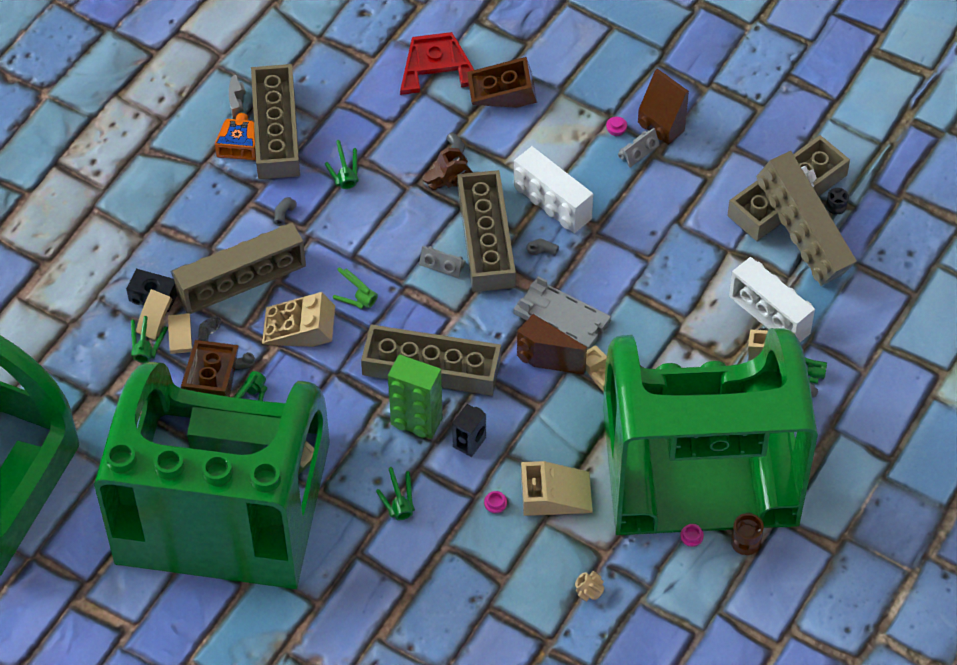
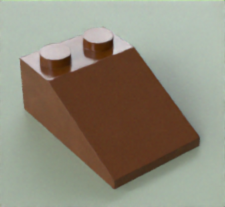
[467,57,537,108]
[638,69,689,145]
[517,314,587,375]
[181,340,239,397]

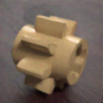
[575,571,604,602]

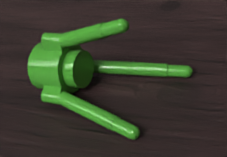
[333,267,378,310]

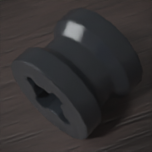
[826,188,849,215]

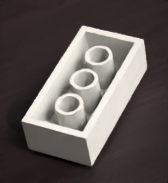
[514,146,593,234]
[729,257,815,342]

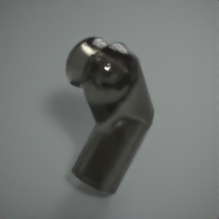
[197,316,222,341]

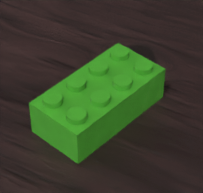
[388,354,443,439]

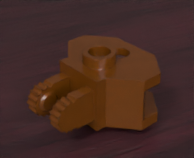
[423,148,473,190]

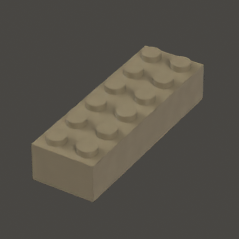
[251,64,300,179]
[727,135,850,241]
[756,151,857,286]
[457,170,516,292]
[173,222,306,314]
[361,324,501,396]

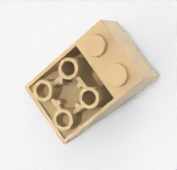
[262,292,335,347]
[521,461,593,516]

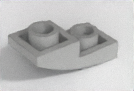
[229,75,246,119]

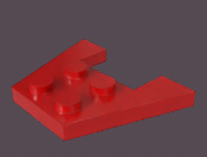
[400,32,474,95]

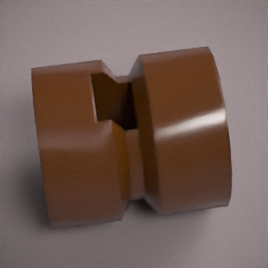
[731,513,764,555]

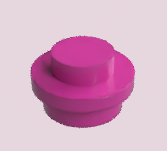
[606,117,627,136]
[484,491,507,513]
[680,524,704,547]

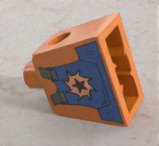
[215,113,256,160]

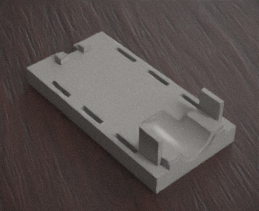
[514,276,611,350]

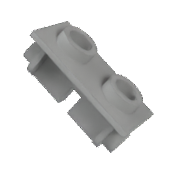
[618,128,659,167]
[419,246,466,278]

